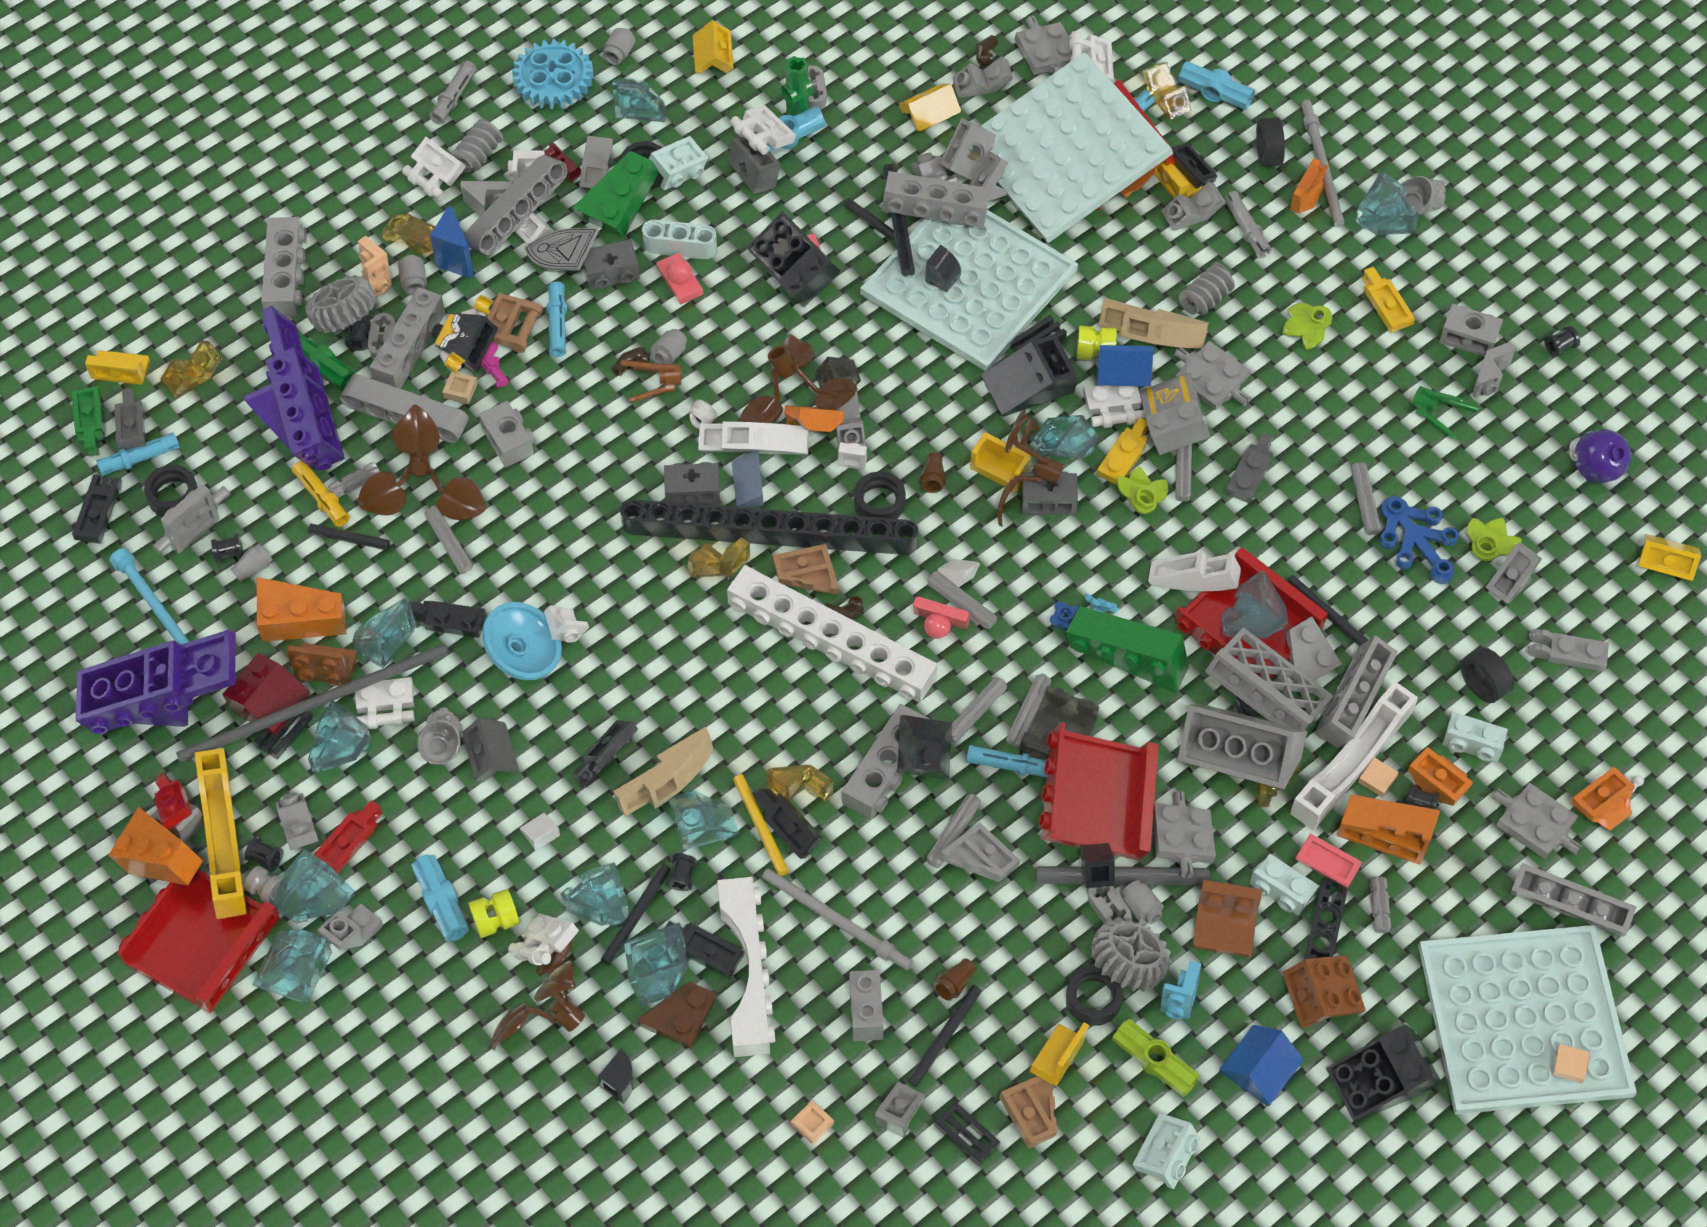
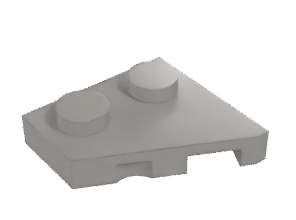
[1286,617,1342,684]
[939,822,1021,882]

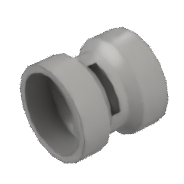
[243,866,286,904]

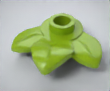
[1282,303,1332,350]
[1117,466,1168,514]
[1467,518,1522,561]

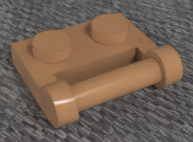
[487,293,544,353]

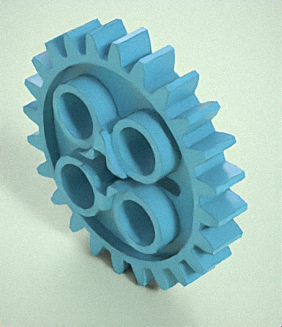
[512,39,594,109]

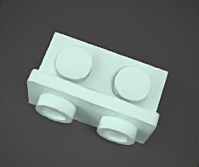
[649,136,708,190]
[1442,712,1508,763]
[1249,854,1319,916]
[1132,1113,1200,1189]

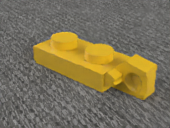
[1362,267,1415,333]
[1096,418,1148,485]

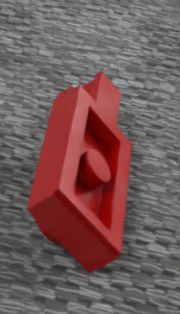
[154,772,192,830]
[313,800,382,875]

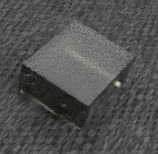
[1019,686,1100,760]

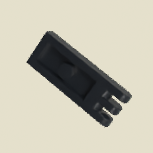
[72,475,122,544]

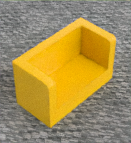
[970,432,1032,492]

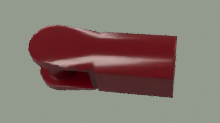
[541,142,581,183]

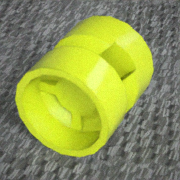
[1077,326,1117,361]
[468,889,520,938]

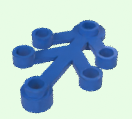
[1380,496,1459,584]

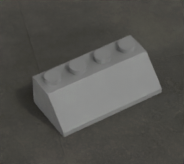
[1177,704,1307,789]

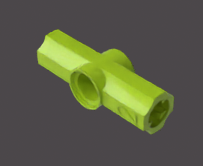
[1112,1019,1200,1097]

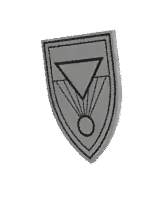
[524,228,599,270]

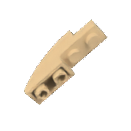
[1099,298,1209,348]
[613,727,714,816]

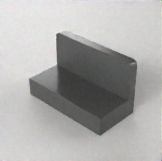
[462,717,519,782]

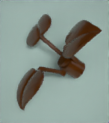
[736,334,858,423]
[358,404,486,520]
[997,409,1064,527]
[491,939,585,1051]

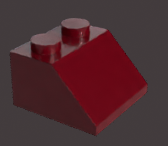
[222,653,310,735]

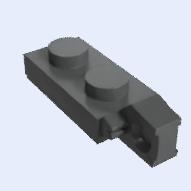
[115,388,146,450]
[1225,433,1273,504]

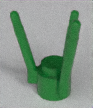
[1412,386,1480,439]

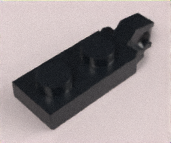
[405,601,486,638]
[571,720,638,788]
[754,788,823,859]
[663,921,744,980]

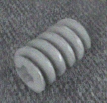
[451,119,503,173]
[1179,262,1235,315]

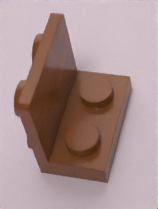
[286,643,358,686]
[1193,880,1262,957]
[1282,956,1366,1028]

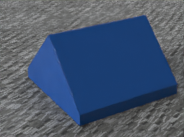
[430,206,474,278]
[1095,345,1153,387]
[1219,1025,1303,1106]

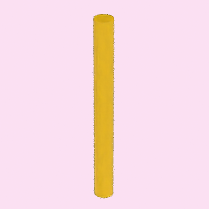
[733,774,789,876]

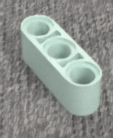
[642,220,717,259]

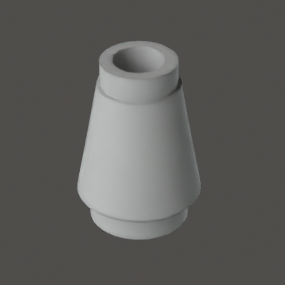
[230,543,273,582]

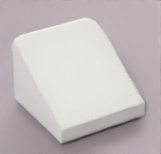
[515,212,554,244]
[938,559,980,587]
[520,813,560,851]

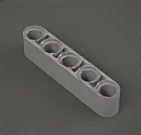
[465,155,567,255]
[339,374,469,443]

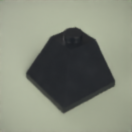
[897,715,952,780]

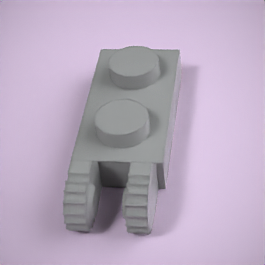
[1528,629,1609,672]

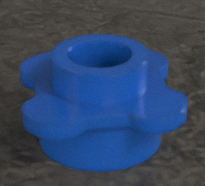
[1050,602,1079,631]

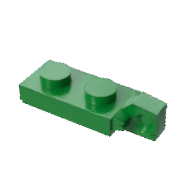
[71,386,104,457]

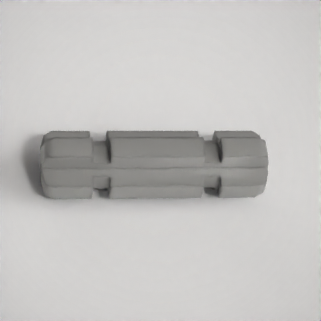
[328,462,380,498]
[1370,877,1391,933]

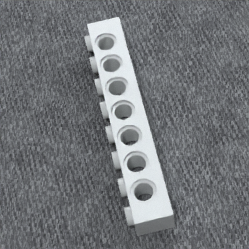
[727,565,938,703]

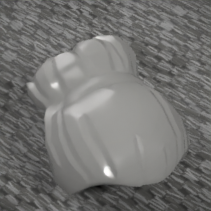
[1395,176,1446,216]
[417,708,462,765]

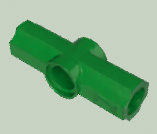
[780,56,814,116]
[298,332,355,390]

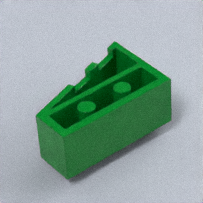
[572,151,659,238]

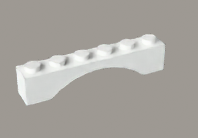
[1290,681,1418,831]
[717,877,775,1057]

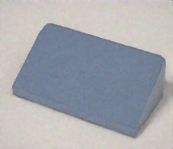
[731,451,763,508]

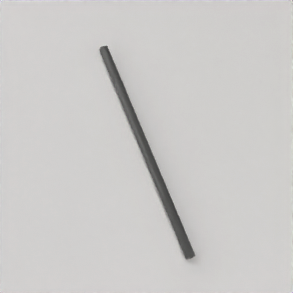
[176,644,448,763]

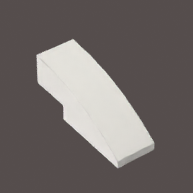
[1148,551,1241,591]

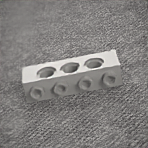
[882,171,990,228]
[262,217,307,317]
[370,287,445,389]
[1315,635,1398,748]
[842,703,929,820]
[1510,863,1637,937]

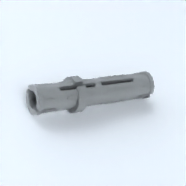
[429,61,477,124]
[1224,191,1272,258]

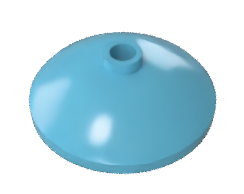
[482,602,562,680]

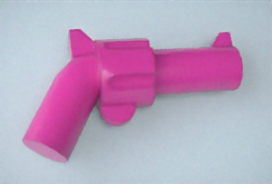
[480,342,509,388]

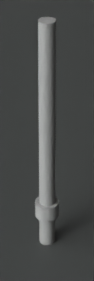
[1301,100,1344,227]
[762,868,913,971]

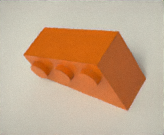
[257,577,347,642]
[1337,794,1440,865]
[108,807,203,885]

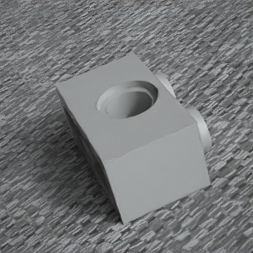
[939,118,996,180]
[1439,303,1503,357]
[479,401,535,468]
[849,970,884,1041]

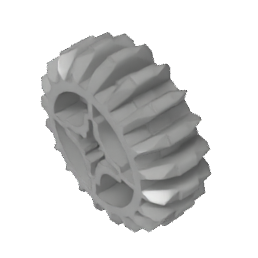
[305,275,376,333]
[1091,917,1171,992]

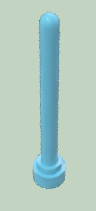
[109,548,189,645]

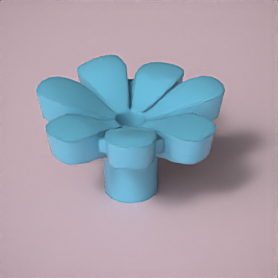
[1084,593,1119,613]

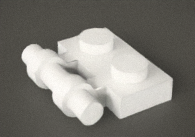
[1069,31,1114,82]
[730,105,796,155]
[402,137,466,200]
[1083,385,1146,428]
[355,677,415,729]
[508,913,579,965]

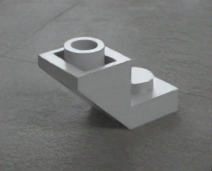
[952,56,1013,98]
[579,136,613,188]
[910,153,958,183]
[1162,182,1226,231]
[1472,342,1515,398]
[835,392,866,448]
[275,793,318,851]
[318,904,383,950]

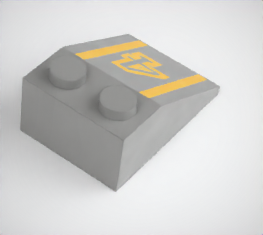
[1140,373,1211,455]

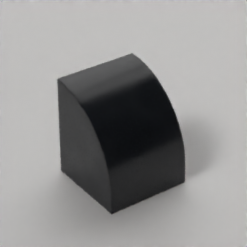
[925,245,961,292]
[1080,843,1115,888]
[598,1049,634,1104]

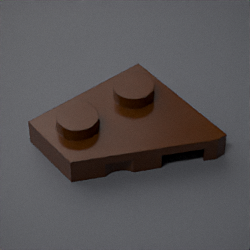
[638,982,717,1049]

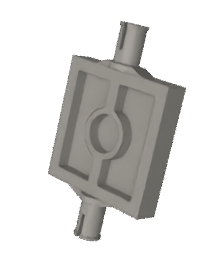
[1015,15,1072,75]
[1174,341,1251,411]
[152,484,231,554]
[1492,783,1582,859]
[1153,791,1216,878]

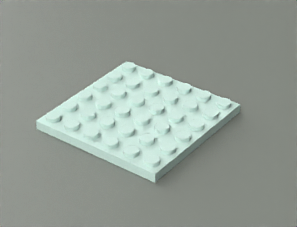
[968,52,1173,243]
[860,210,1078,371]
[1418,925,1637,1115]

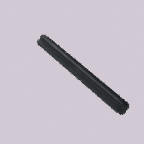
[883,162,915,277]

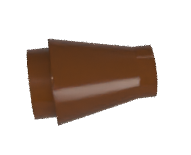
[919,452,946,493]
[934,958,976,1001]

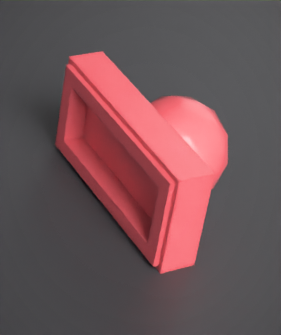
[656,253,703,305]
[913,597,970,639]
[1296,833,1362,889]

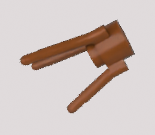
[620,360,681,403]

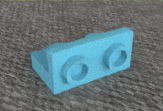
[1160,960,1201,1019]

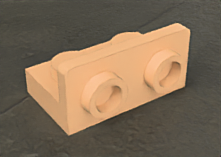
[358,236,392,298]

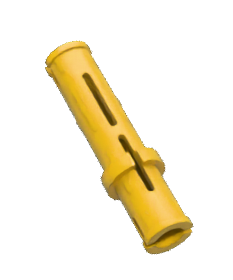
[292,461,350,527]

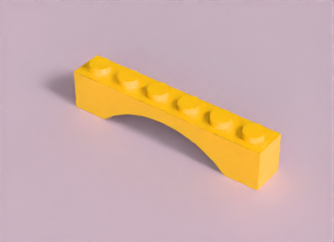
[195,748,247,919]

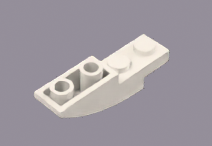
[698,422,809,454]

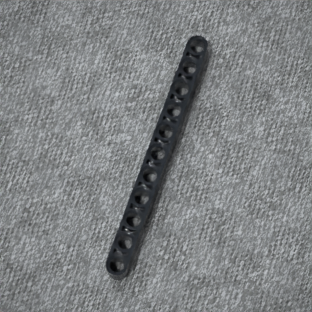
[620,500,919,555]

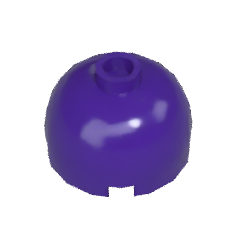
[1575,429,1631,483]

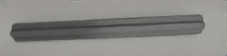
[1035,866,1210,885]

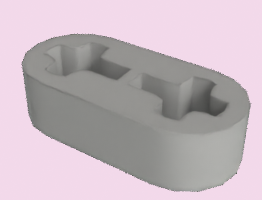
[808,66,827,109]
[368,313,395,359]
[1088,886,1132,924]

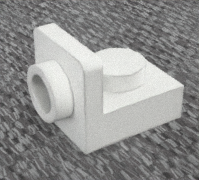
[508,150,545,181]
[544,606,589,642]

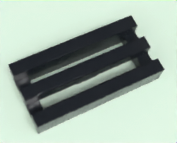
[1172,142,1218,189]
[1010,315,1067,352]
[254,711,313,760]
[934,1102,1000,1167]

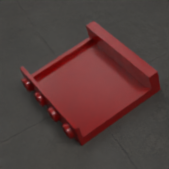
[1174,547,1328,680]
[1039,722,1159,861]
[117,869,280,1014]

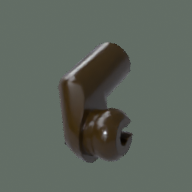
[976,35,998,66]
[611,347,650,376]
[825,596,864,619]

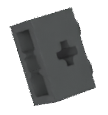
[728,137,781,194]
[582,239,640,290]
[664,462,720,505]
[1021,471,1078,515]

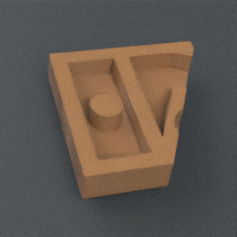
[772,544,839,595]
[999,1076,1057,1149]

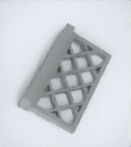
[1205,627,1334,730]

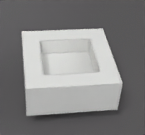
[838,443,867,470]

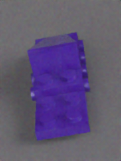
[243,306,345,471]
[75,629,236,734]

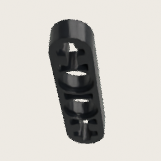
[1304,878,1347,960]

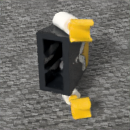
[432,295,498,374]

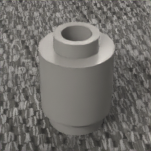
[603,28,635,65]
[398,255,427,295]
[650,329,687,364]
[1121,880,1164,925]

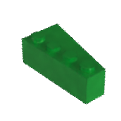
[1066,606,1189,693]

